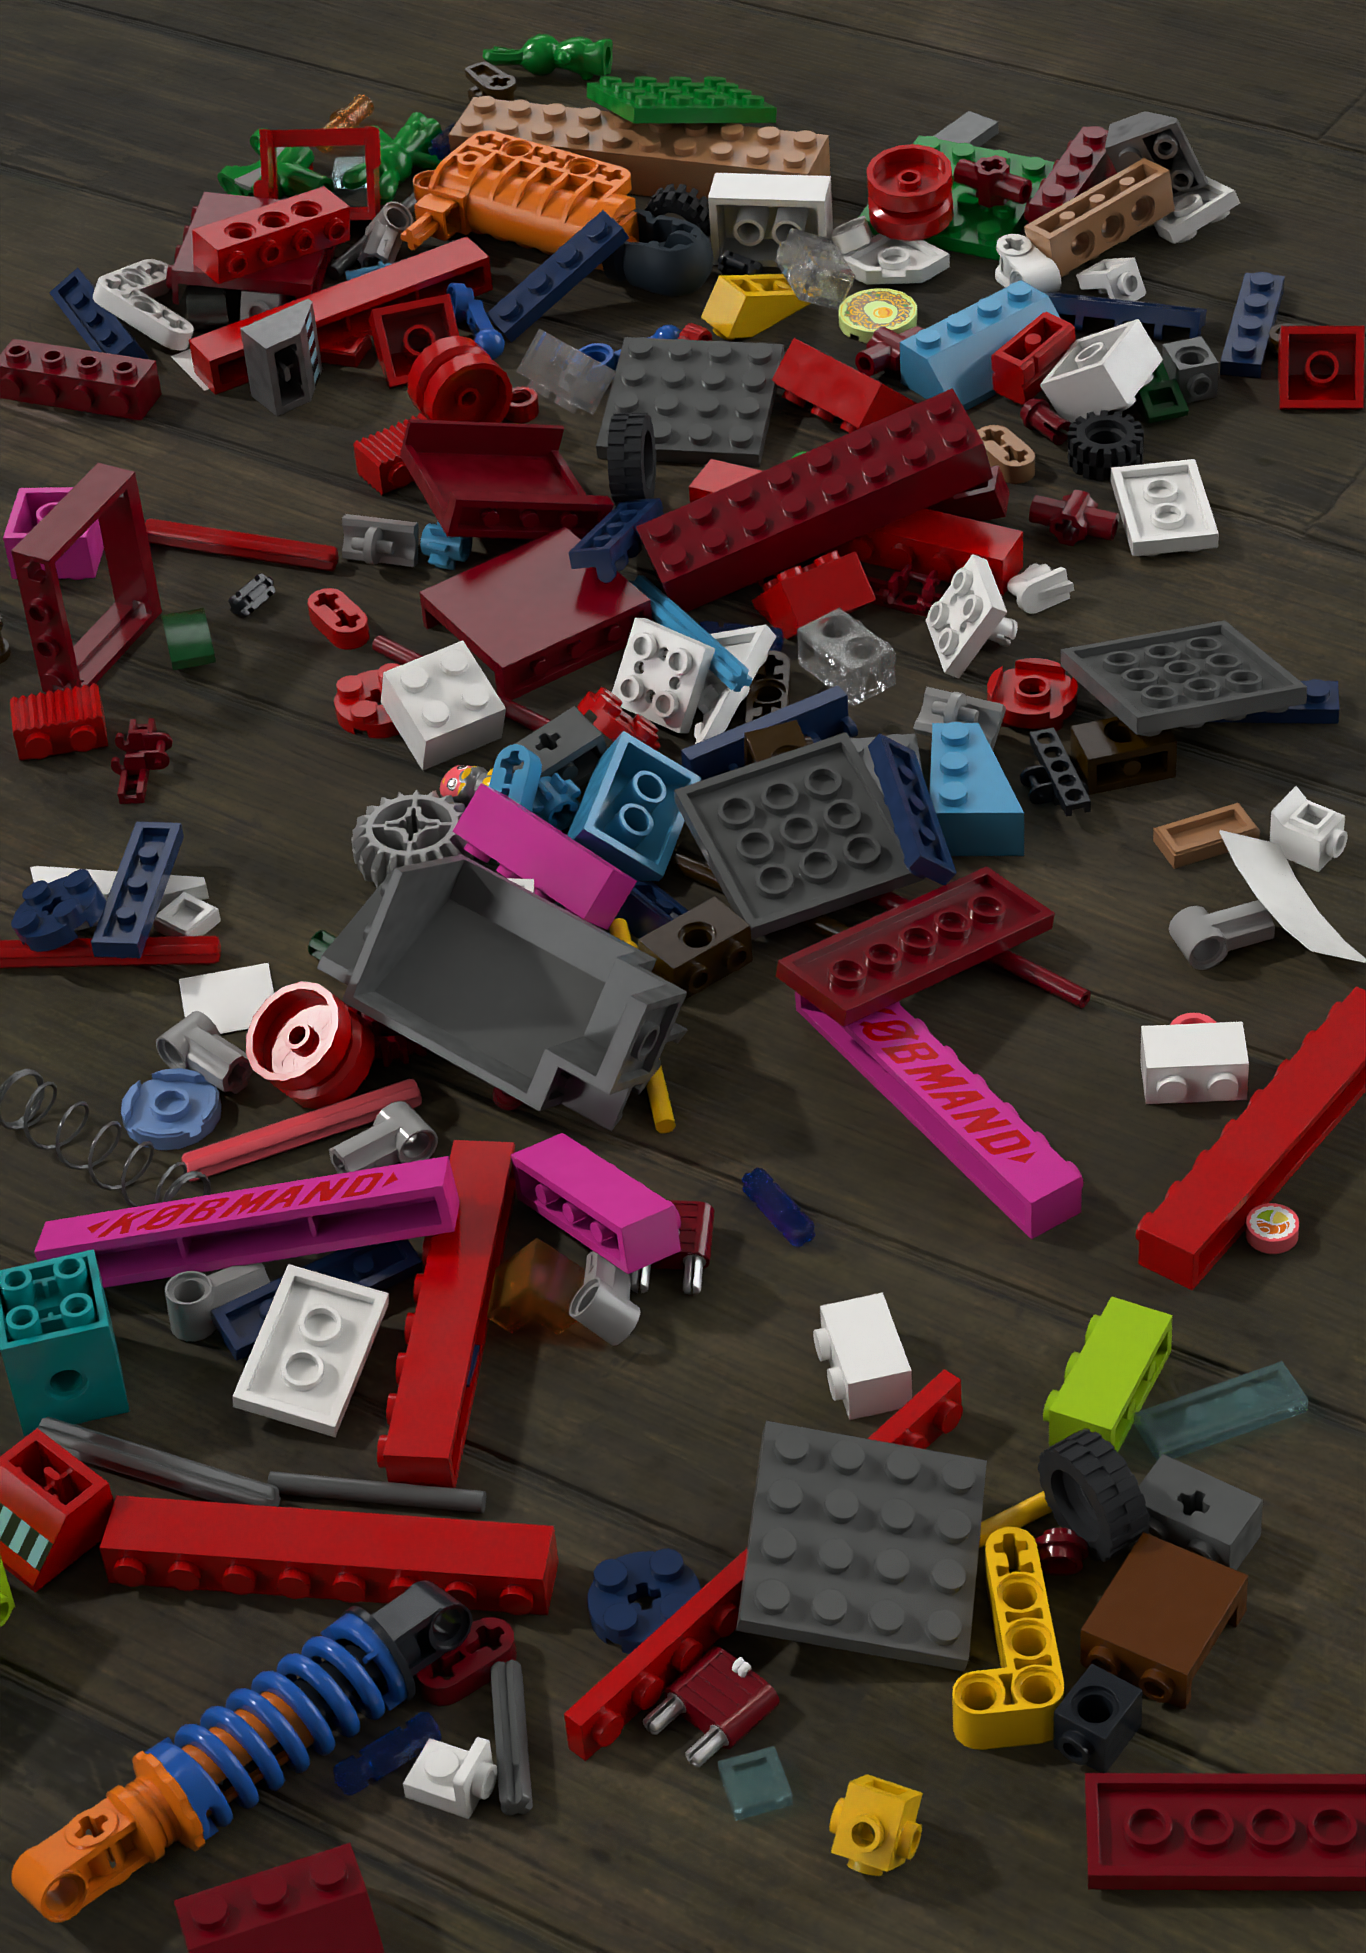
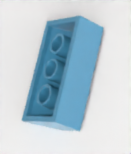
[900,280,1060,411]

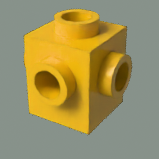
[829,1774,923,1876]

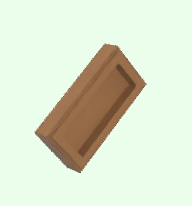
[1153,803,1260,869]

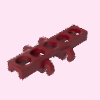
[866,564,943,617]
[111,718,173,804]

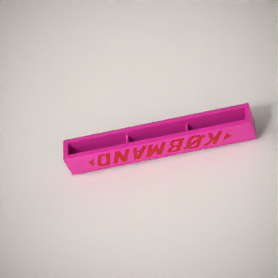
[795,991,1084,1240]
[34,1156,460,1288]

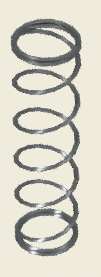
[0,1069,211,1207]

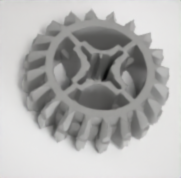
[351,789,474,888]

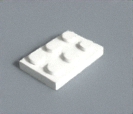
[1111,459,1219,557]
[232,1264,389,1437]

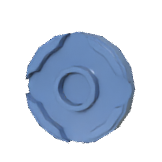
[121,1068,222,1150]

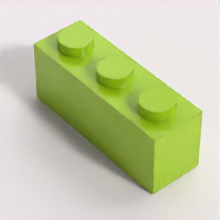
[1043,1296,1172,1453]

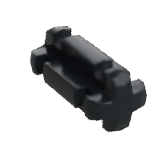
[717,250,763,275]
[228,573,276,618]

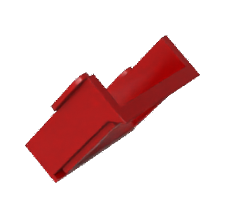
[253,126,381,221]

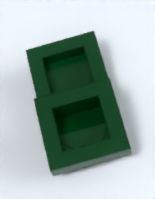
[1134,361,1189,423]
[161,608,216,670]

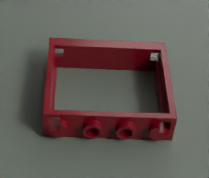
[11,463,162,693]

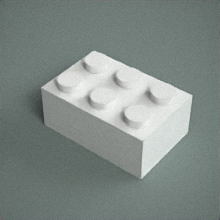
[708,173,834,269]

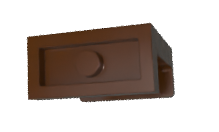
[1080,1532,1248,1709]

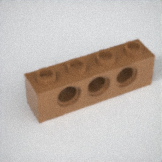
[1024,158,1175,277]

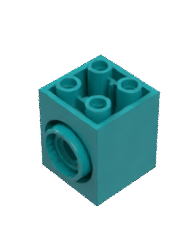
[0,1249,130,1436]

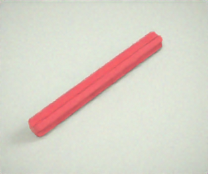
[181,1078,422,1182]

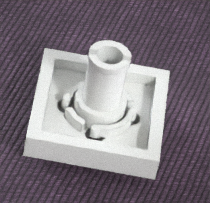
[926,554,1018,678]
[612,618,716,733]

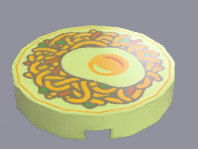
[838,288,918,344]

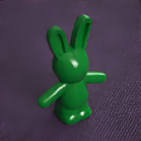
[482,34,613,80]
[342,112,444,205]

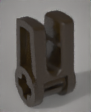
[465,61,517,101]

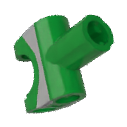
[217,128,334,200]

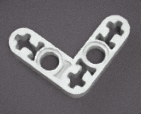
[93,259,194,350]

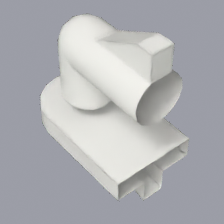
[1007,563,1074,614]

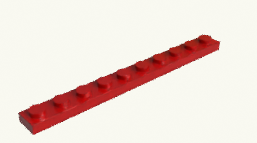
[564,1369,963,1761]

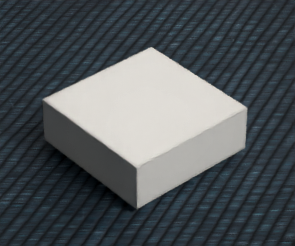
[153,892,221,936]

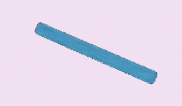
[629,575,752,692]

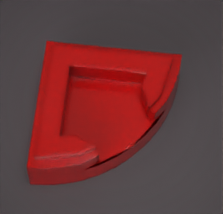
[320,333,372,368]

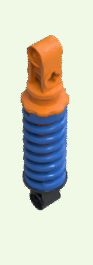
[11,1580,472,1923]

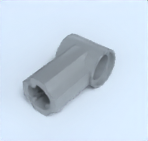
[357,201,414,269]
[1169,900,1275,970]
[156,1011,254,1094]
[329,1101,438,1174]
[569,1251,641,1346]
[165,1263,270,1342]

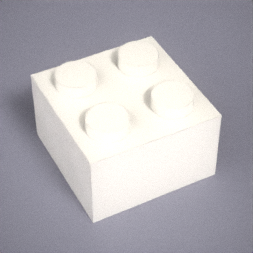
[1040,319,1163,423]
[381,641,506,771]

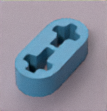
[489,744,542,812]

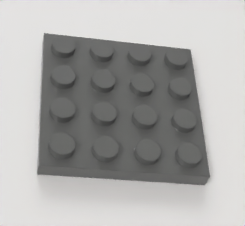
[596,337,784,467]
[1061,620,1307,736]
[674,732,925,940]
[736,1421,987,1671]

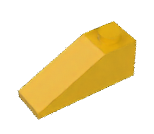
[701,274,819,340]

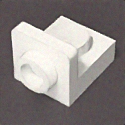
[1076,257,1146,301]
[403,1737,498,1819]

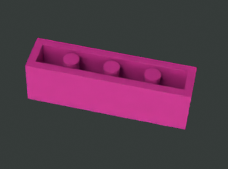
[453,783,637,930]
[511,1133,681,1274]

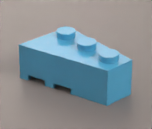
[930,722,1024,856]

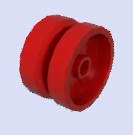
[867,144,953,241]
[408,335,512,423]
[246,981,375,1109]

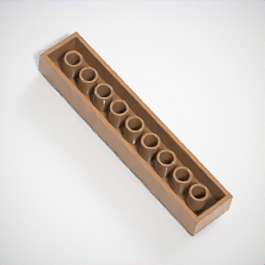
[449,96,830,203]

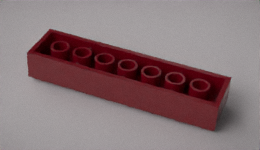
[636,388,993,613]

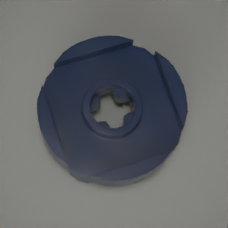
[11,869,106,952]
[587,1548,701,1654]

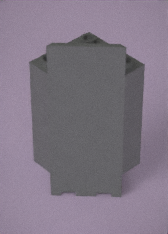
[317,854,688,1131]

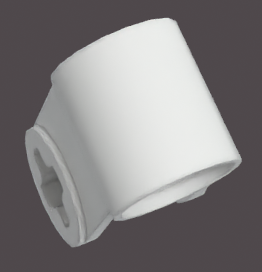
[995,234,1061,294]

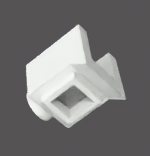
[1270,786,1348,872]

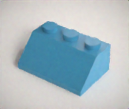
[567,731,701,881]

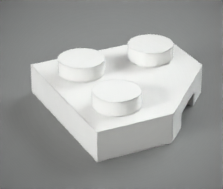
[1154,176,1240,244]
[839,234,950,284]

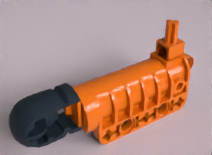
[401,131,714,296]

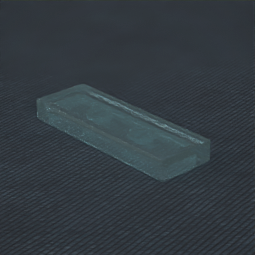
[1134,1361,1308,1461]

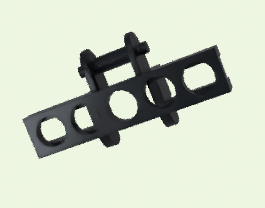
[1020,727,1091,817]

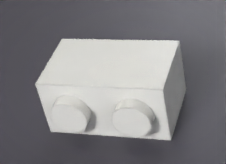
[1140,1021,1249,1104]
[813,1292,912,1420]

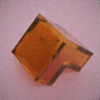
[487,1238,585,1335]

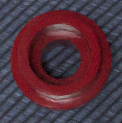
[1035,1528,1089,1576]

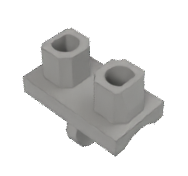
[342,514,419,567]
[913,687,1006,750]

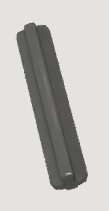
[490,1660,533,1816]

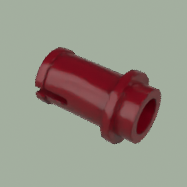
[1020,398,1071,445]

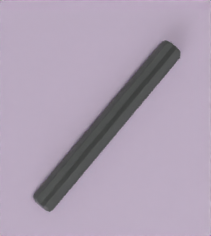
[36,1417,281,1507]

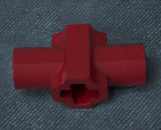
[953,155,1032,208]
[855,326,923,377]
[1029,489,1119,546]

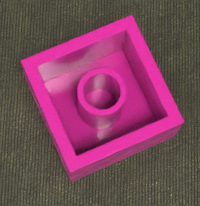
[3,487,104,580]

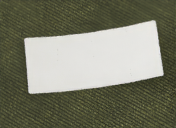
[1219,830,1366,963]

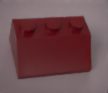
[174,1843,385,1953]

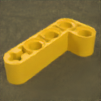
[952,1527,1064,1750]

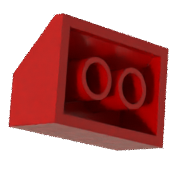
[772,338,917,433]

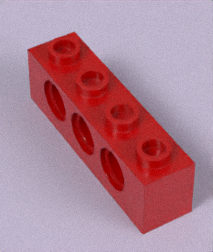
[192,186,350,284]

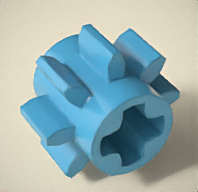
[420,520,473,570]
[532,773,581,830]

